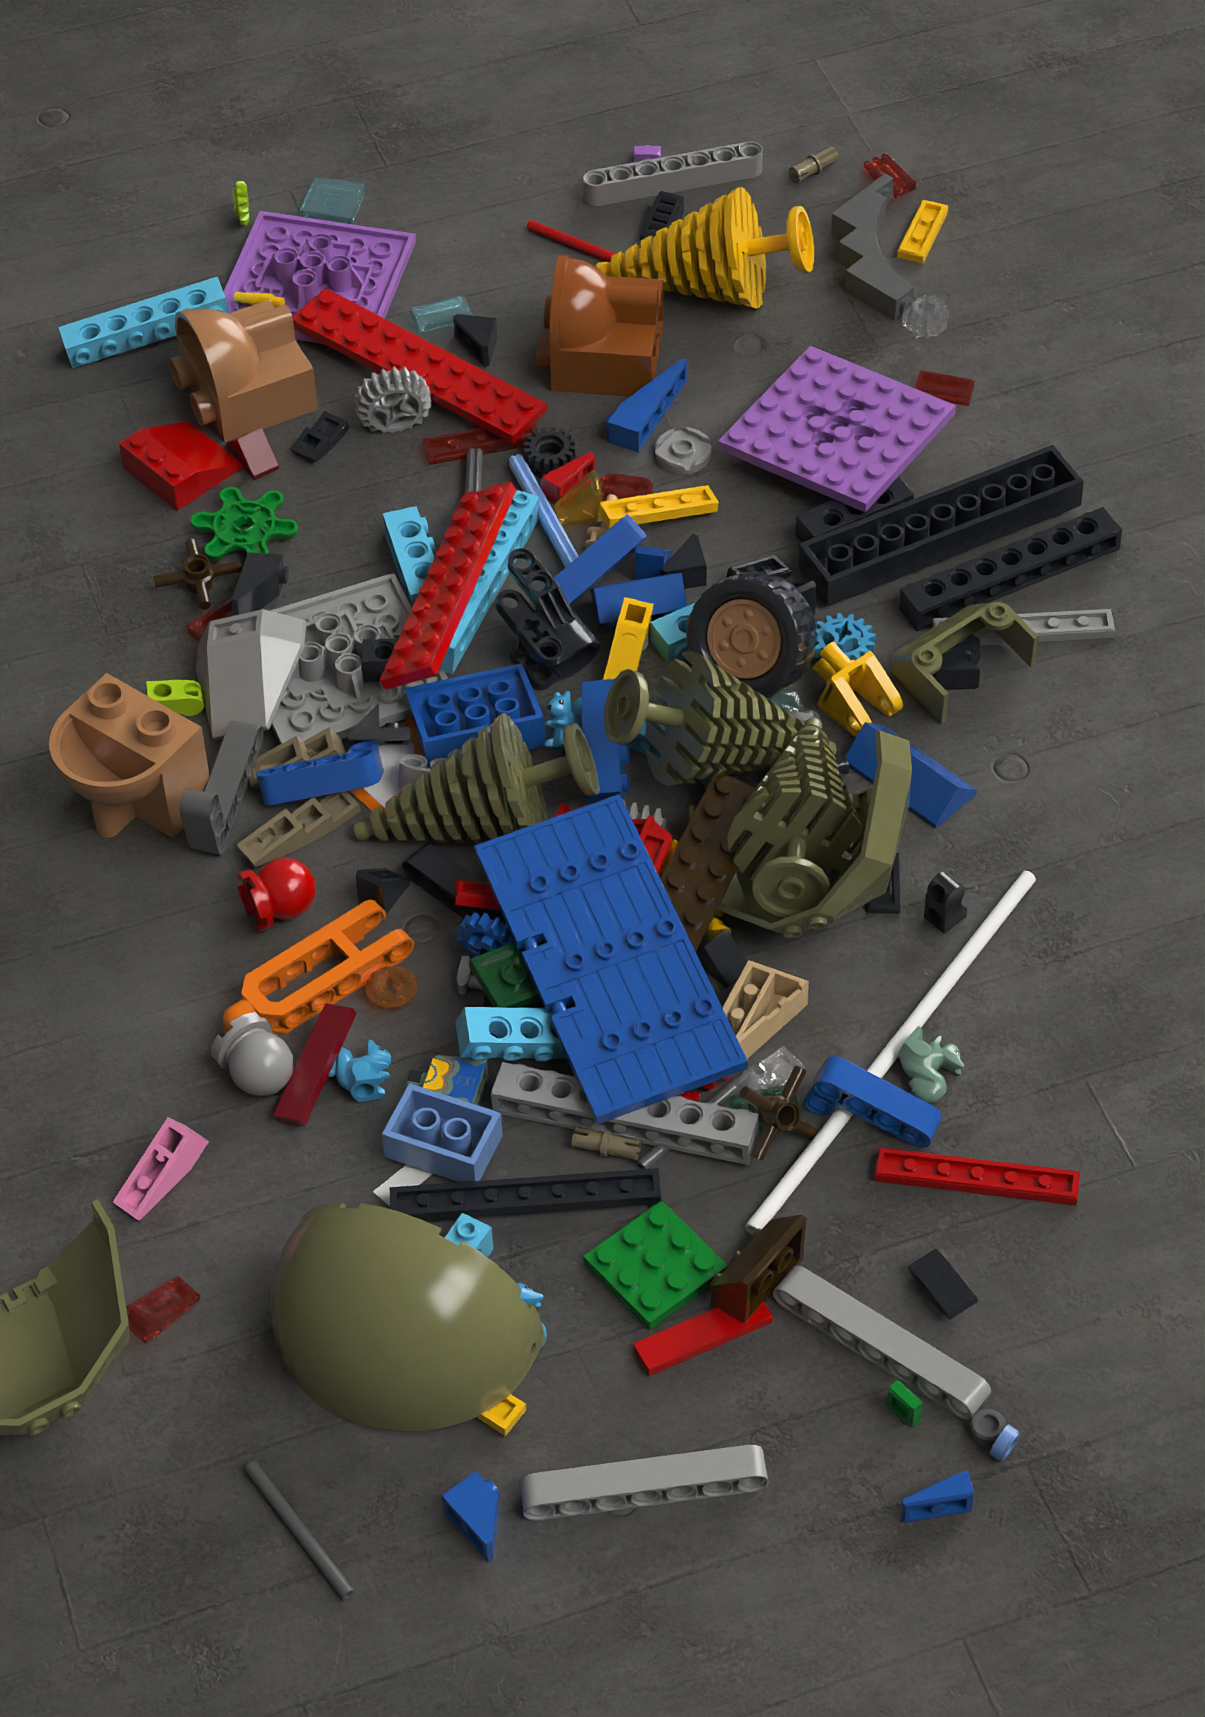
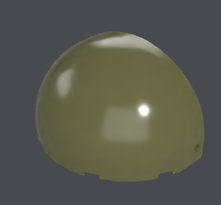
[271,1202,545,1431]

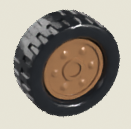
[686,571,817,698]

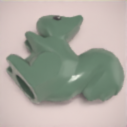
[897,1026,964,1103]

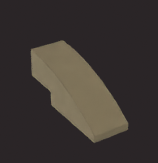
[249,727,345,789]

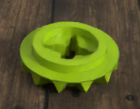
[233,181,250,225]

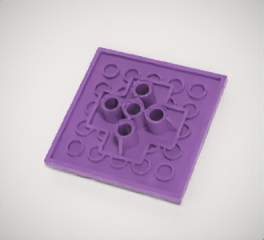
[223,211,416,344]
[718,346,956,512]

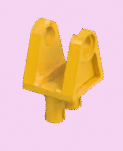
[812,642,903,737]

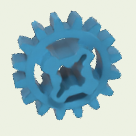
[814,613,876,661]

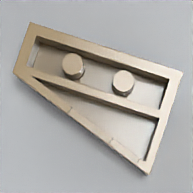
[723,960,809,1059]

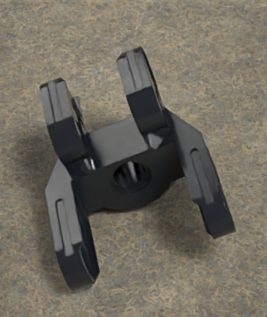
[496,548,600,690]

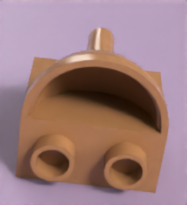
[168,300,318,443]
[49,673,210,839]

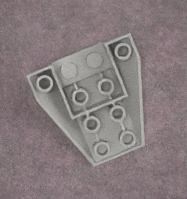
[195,609,306,741]

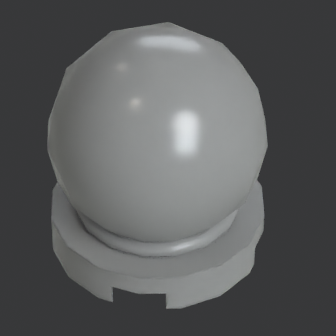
[211,1012,293,1096]

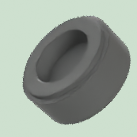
[970,1409,1006,1446]

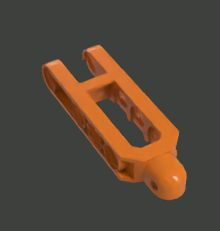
[222,900,415,1035]

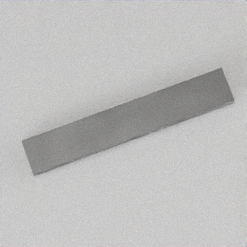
[932,609,1115,645]

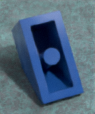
[442,1471,500,1562]

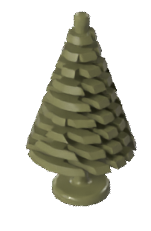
[603,651,837,786]
[353,713,600,843]
[727,718,864,918]

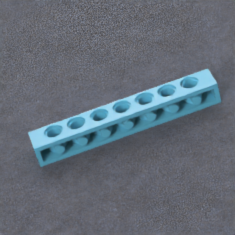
[439,490,540,674]

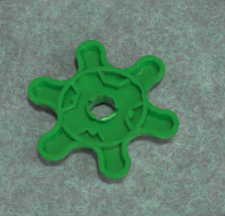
[191,487,298,561]

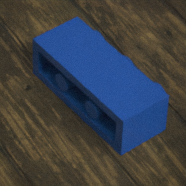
[590,573,687,628]

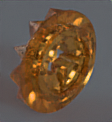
[366,966,417,1012]

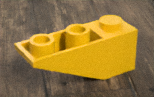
[603,597,654,680]

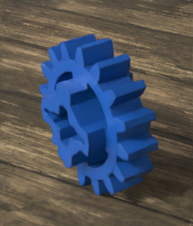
[456,912,514,959]

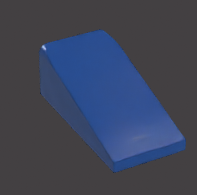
[901,1471,974,1523]

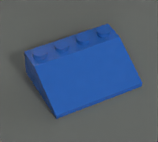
[404,663,546,768]

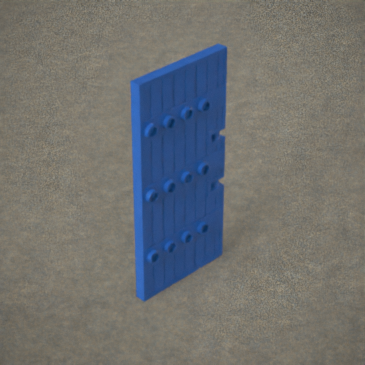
[474,794,748,1125]

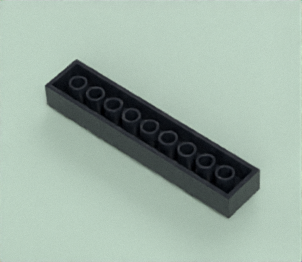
[799,445,1084,606]

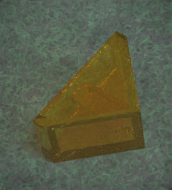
[554,470,602,527]

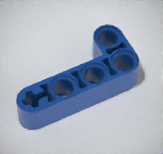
[256,740,384,805]
[803,1056,942,1148]

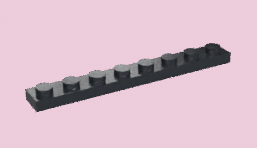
[389,1168,661,1221]

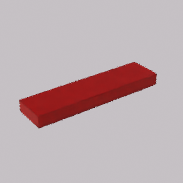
[633,1301,773,1376]

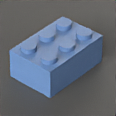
[382,1083,503,1182]

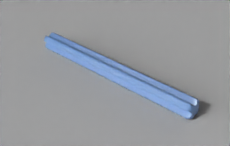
[509,454,578,568]

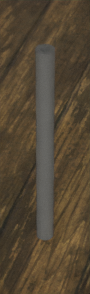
[637,1062,761,1169]
[245,1461,355,1600]

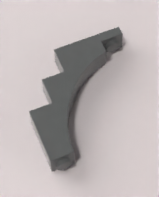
[831,173,914,321]

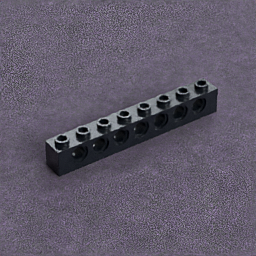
[899,507,1122,632]

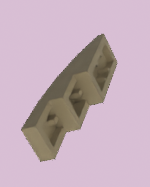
[236,791,362,867]

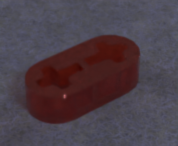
[599,473,653,500]

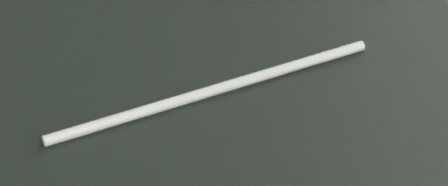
[745,871,1036,1235]

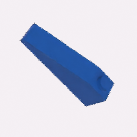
[605,359,687,453]

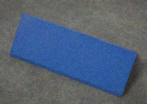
[846,722,977,829]

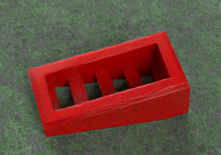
[541,452,596,507]

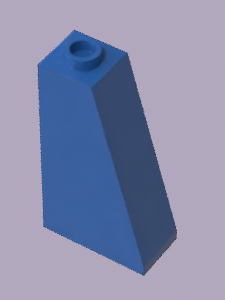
[542,514,647,607]

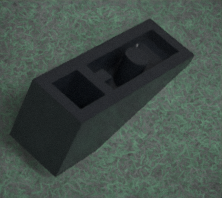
[232,552,289,616]

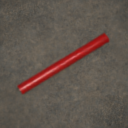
[527,220,616,262]

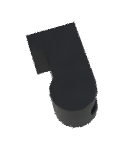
[924,871,967,934]

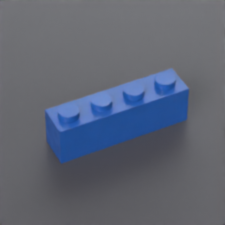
[582,679,630,805]

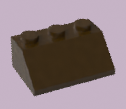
[709,1215,807,1324]

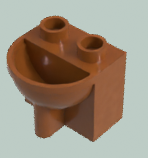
[537,254,664,396]

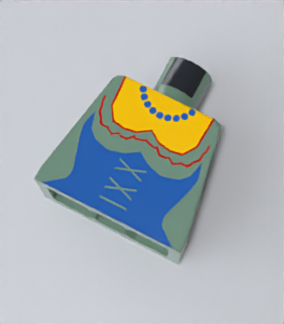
[407,1055,489,1106]

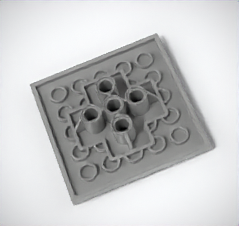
[270,573,448,744]

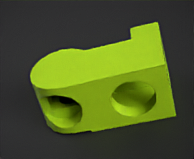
[146,680,204,716]

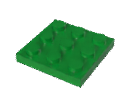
[583,1200,728,1330]

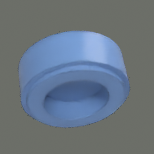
[989,1425,1020,1462]

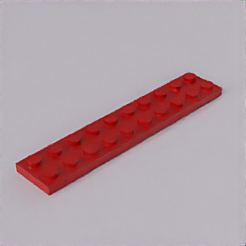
[292,288,547,444]
[379,481,517,690]

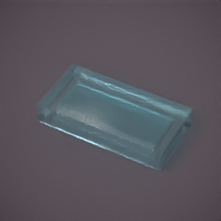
[411,295,472,333]

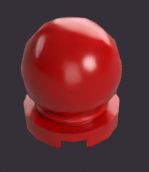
[236,857,316,933]

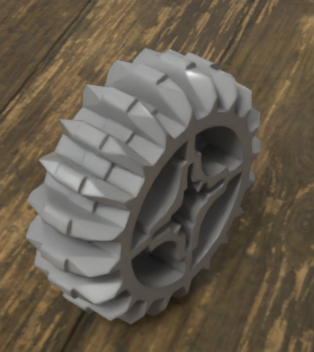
[354,366,431,434]

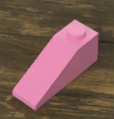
[113,1117,209,1221]

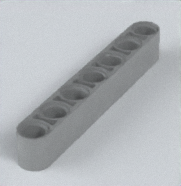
[583,142,763,206]
[773,1265,991,1420]
[519,1445,769,1521]

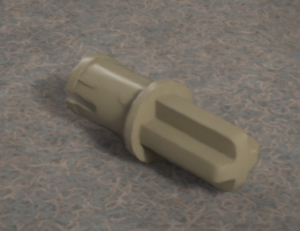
[789,147,839,183]

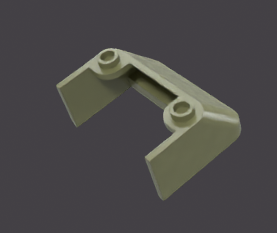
[890,602,1039,724]

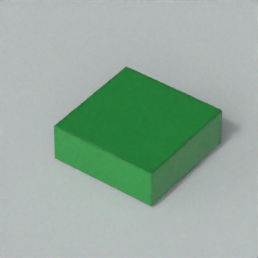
[887,1380,923,1428]

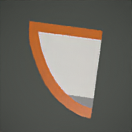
[349,717,422,814]

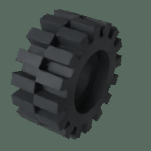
[524,427,576,479]

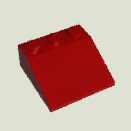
[119,421,243,511]

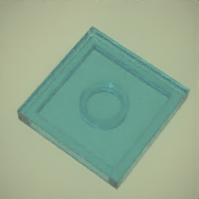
[300,176,367,224]

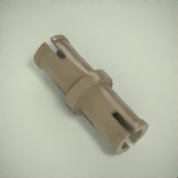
[571,1126,642,1161]

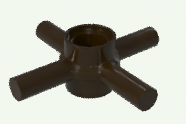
[153,539,242,610]
[739,1065,818,1161]

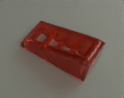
[126,1276,201,1343]

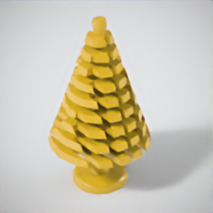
[596,187,814,309]

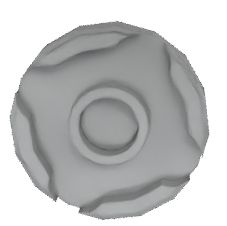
[655,427,712,474]

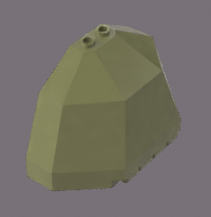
[689,730,912,938]
[0,1199,130,1436]

